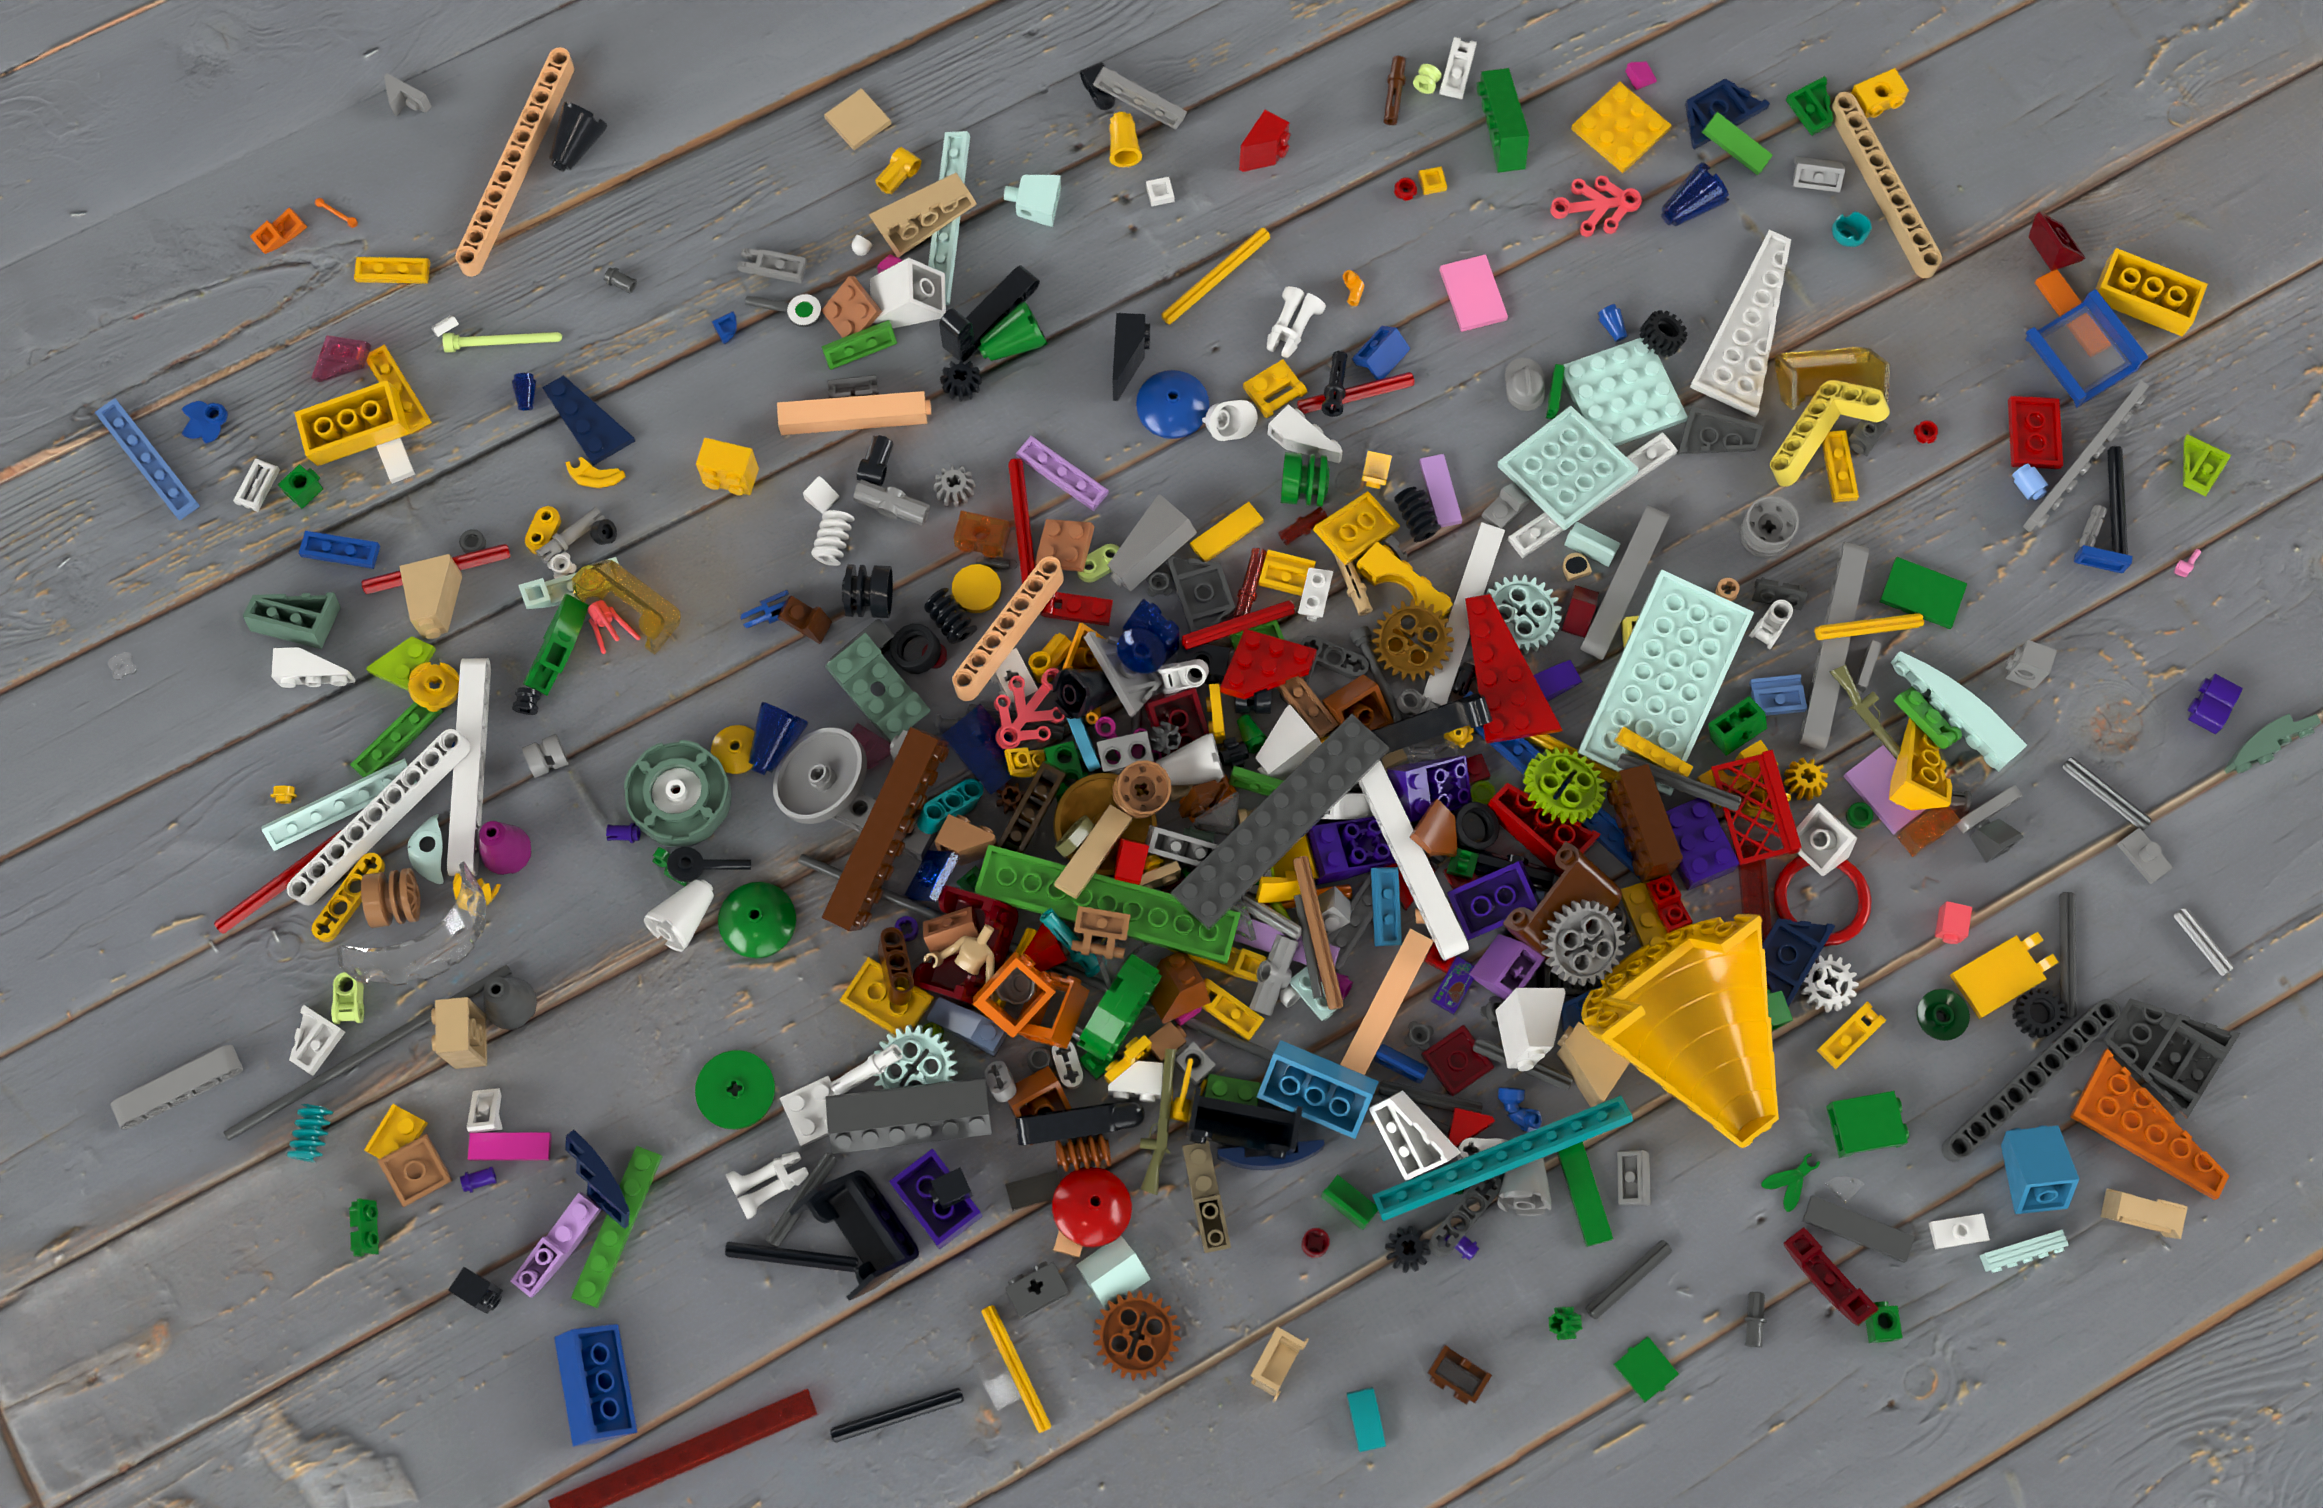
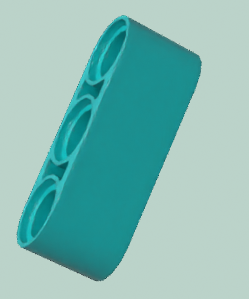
[917,779,984,834]

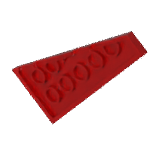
[1465,594,1562,744]

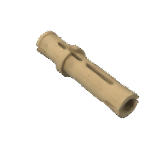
[1332,551,1373,616]

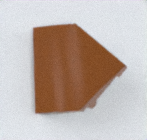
[1410,799,1457,858]

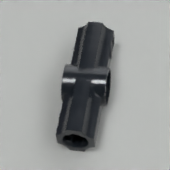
[1474,850,1555,892]

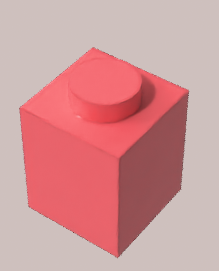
[1935,901,1972,944]

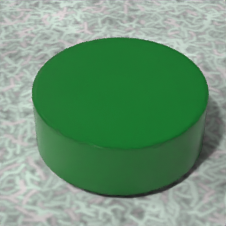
[1846,802,1874,829]

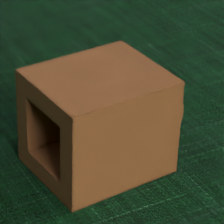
[1148,1021,1187,1064]

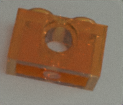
[953,510,1010,558]
[1897,806,1961,857]

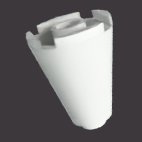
[1156,733,1225,785]
[644,880,714,952]

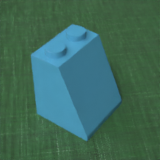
[2001,1125,2079,1214]

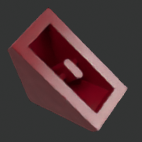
[1561,585,1599,638]

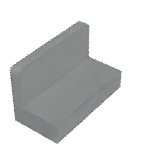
[1792,156,1845,192]

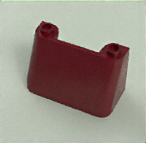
[913,885,1018,1004]

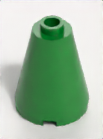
[978,302,1048,361]

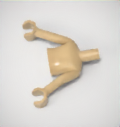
[924,924,998,1002]

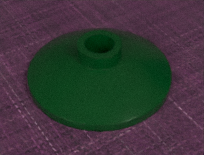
[1917,989,1970,1041]

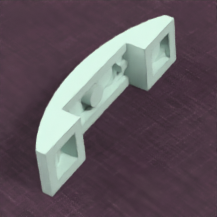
[518,557,624,609]

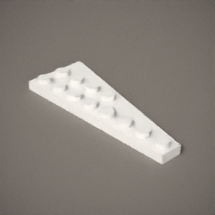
[1690,230,1791,417]

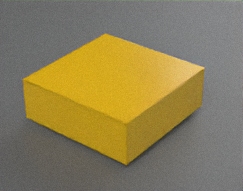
[1418,166,1447,195]

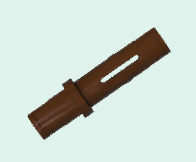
[1384,56,1406,125]

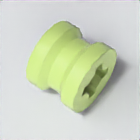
[1413,64,1442,94]

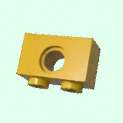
[1851,68,1909,118]

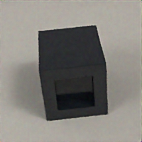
[929,1167,973,1210]

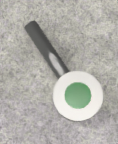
[745,294,822,327]

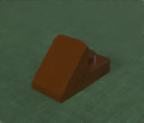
[777,596,832,644]

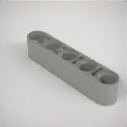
[110,1045,244,1129]

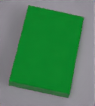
[1879,557,1967,629]

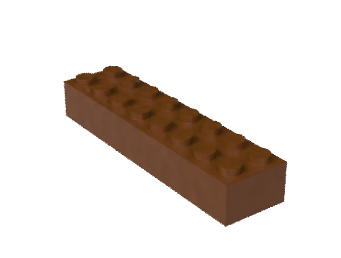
[821,727,949,931]

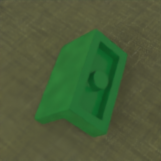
[1321,1174,1378,1230]

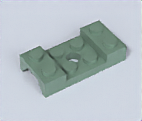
[825,632,931,744]

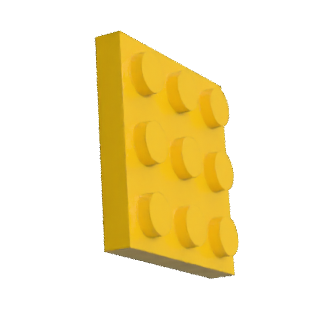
[1571,81,1672,173]

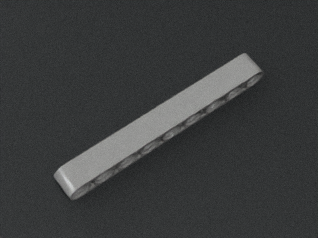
[1798,541,1869,751]

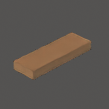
[1276,676,1339,740]

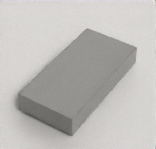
[1855,640,1881,695]

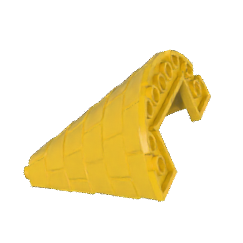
[1582,914,1779,1148]

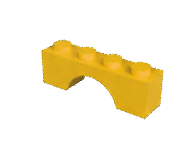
[1356,541,1453,633]

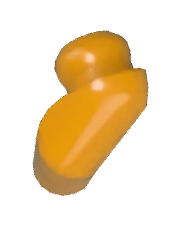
[1342,270,1364,306]

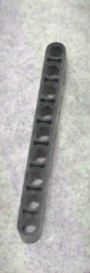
[1941,999,2120,1162]

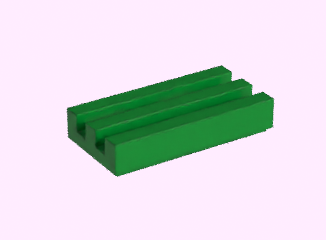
[1546,364,1565,419]

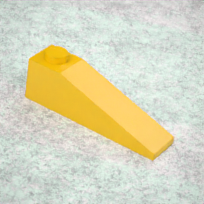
[1889,717,1952,811]

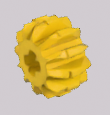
[1783,757,1828,801]

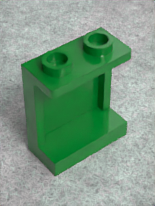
[1826,1091,1909,1158]

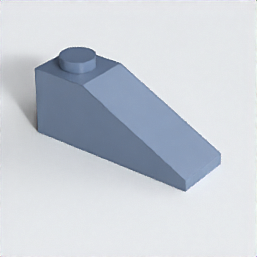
[926,997,1008,1058]

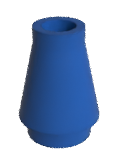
[1598,304,1628,342]

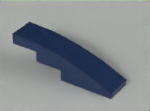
[565,1130,630,1229]

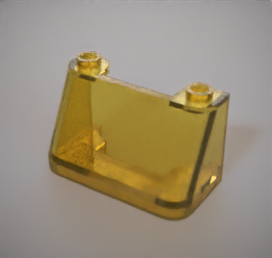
[571,559,681,655]

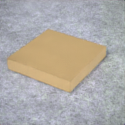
[824,88,891,150]

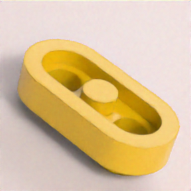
[525,506,561,554]

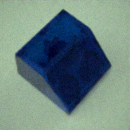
[1122,599,1180,670]

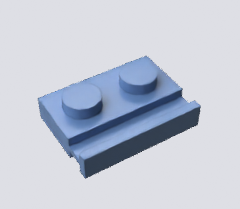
[1749,674,1807,716]

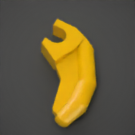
[565,457,626,489]

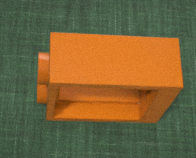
[973,951,1056,1038]
[1018,972,1090,1049]

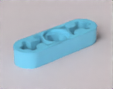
[1066,717,1102,772]

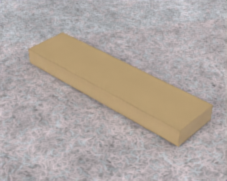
[1054,805,1132,900]

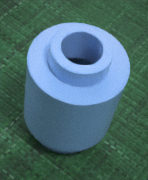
[2012,463,2049,501]

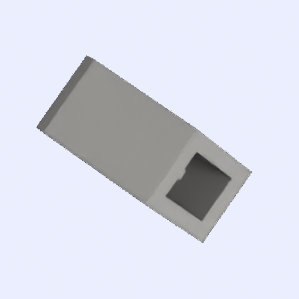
[1296,886,1351,935]

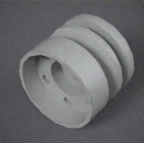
[1739,495,1799,558]

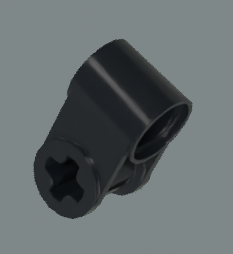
[1080,62,1115,110]

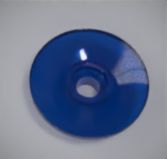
[1117,628,1166,674]

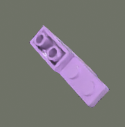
[510,1192,602,1298]

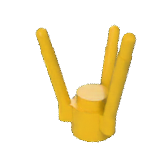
[1170,1058,1208,1122]

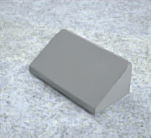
[1617,1150,1651,1206]

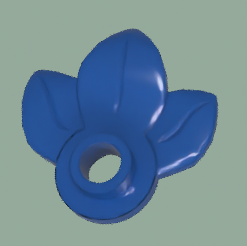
[182,401,228,444]

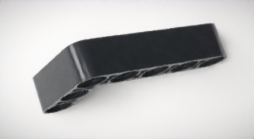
[939,265,1040,362]
[1371,693,1493,754]

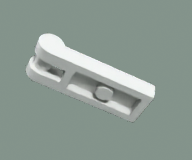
[1440,37,1477,99]

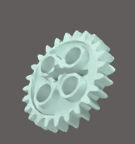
[1487,575,1562,654]
[873,1025,958,1089]

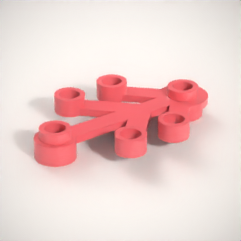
[1550,176,1642,237]
[994,668,1065,750]

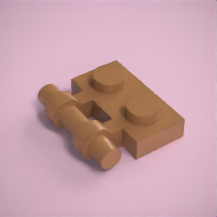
[1071,906,1131,960]

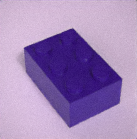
[1666,798,1740,891]
[1447,860,1540,940]
[889,1148,983,1250]

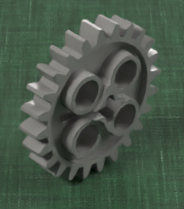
[1541,899,1625,986]

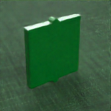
[1613,1336,1679,1403]

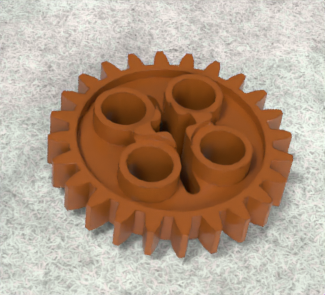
[1093,1290,1181,1381]

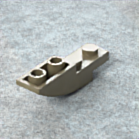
[1182,1140,1231,1253]

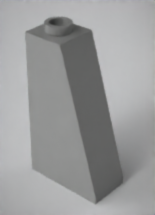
[1108,494,1197,592]

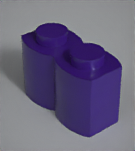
[2187,674,2243,735]

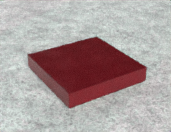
[1421,1025,1495,1096]

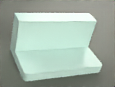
[1564,521,1621,567]

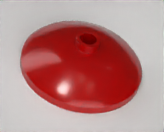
[1052,1167,1132,1247]

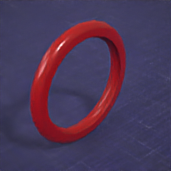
[1774,856,1872,946]

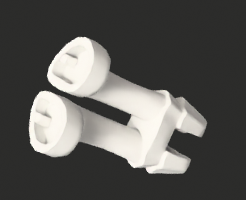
[1267,286,1326,358]
[725,1152,809,1219]

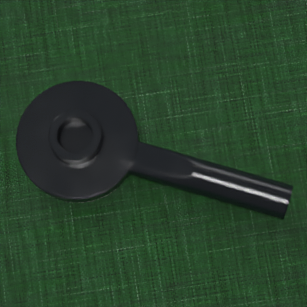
[667,847,751,882]

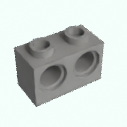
[1097,731,1154,775]

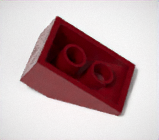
[1144,687,1210,758]

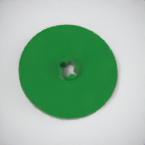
[695,1050,775,1130]

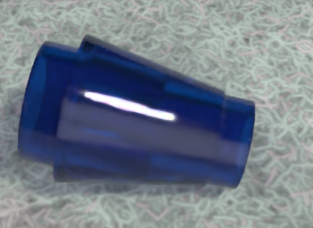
[512,373,537,411]

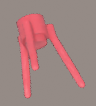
[587,600,641,654]

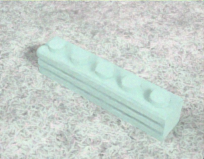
[1980,1229,2069,1273]

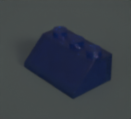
[941,703,1017,795]

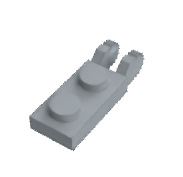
[737,248,807,284]

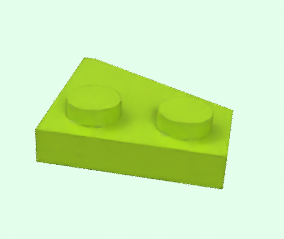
[2183,434,2231,497]
[366,636,436,691]

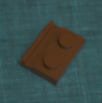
[1178,777,1230,819]

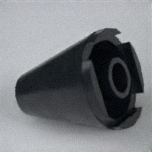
[549,102,607,172]
[1053,668,1118,719]

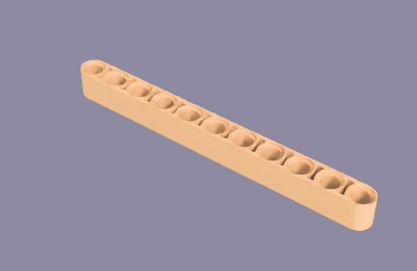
[455,47,574,277]

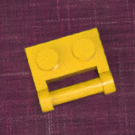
[1243,359,1308,418]

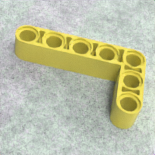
[1770,380,1890,487]

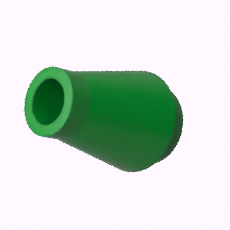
[1236,715,1267,754]

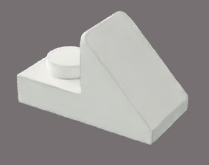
[467,1088,503,1133]

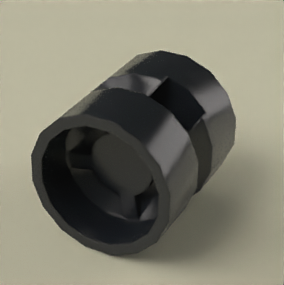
[1235,688,1271,714]

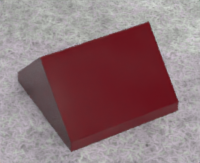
[2028,211,2085,271]

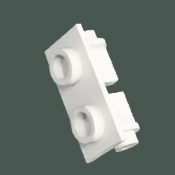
[1298,568,1333,622]

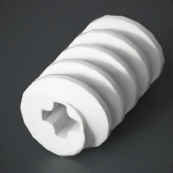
[811,510,854,566]

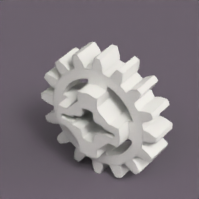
[1801,954,1859,1012]

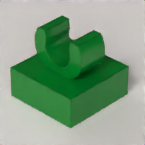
[1446,848,1479,880]
[956,865,981,893]
[1079,1052,1114,1081]

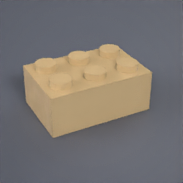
[431,997,487,1069]

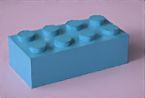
[1257,1040,1379,1139]

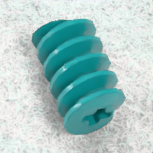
[286,1104,333,1163]

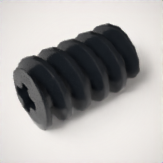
[1394,487,1441,542]
[924,588,977,644]

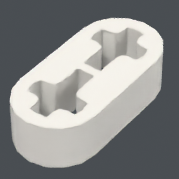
[1052,1041,1083,1090]

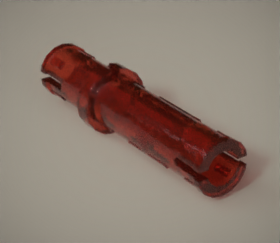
[1233,548,1267,618]

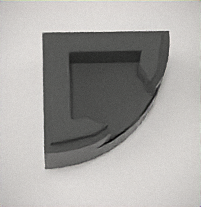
[1385,535,1408,561]

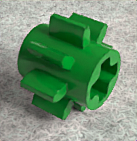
[1548,1306,1583,1340]

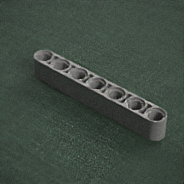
[1580,505,1670,660]

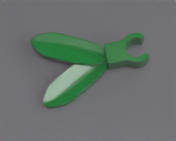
[1761,1153,1820,1212]

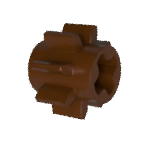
[996,782,1026,815]

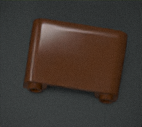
[1502,841,1622,967]

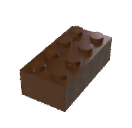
[1607,764,1683,883]

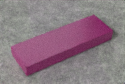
[468,1132,552,1161]

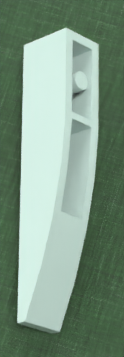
[1891,651,2027,772]

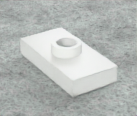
[1929,1214,1990,1250]

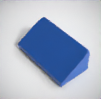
[1374,1044,1428,1084]

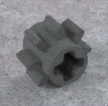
[1149,721,1182,755]

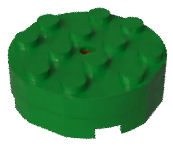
[1077,954,1162,1061]

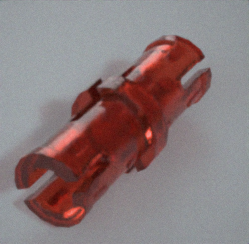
[1278,506,1328,545]

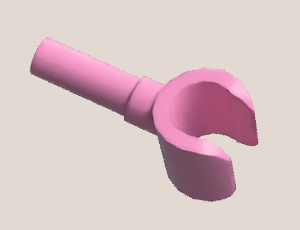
[2174,549,2201,577]

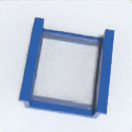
[2025,289,2149,408]

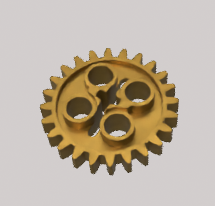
[1372,599,1454,682]

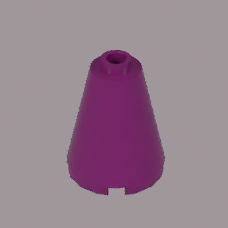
[479,821,532,875]

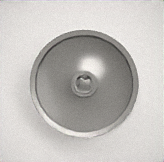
[773,728,867,824]

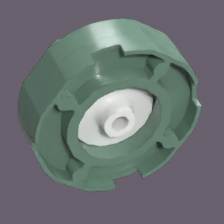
[624,740,732,847]

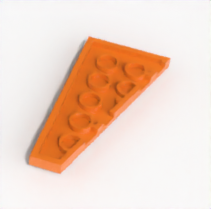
[2070,1048,2229,1200]

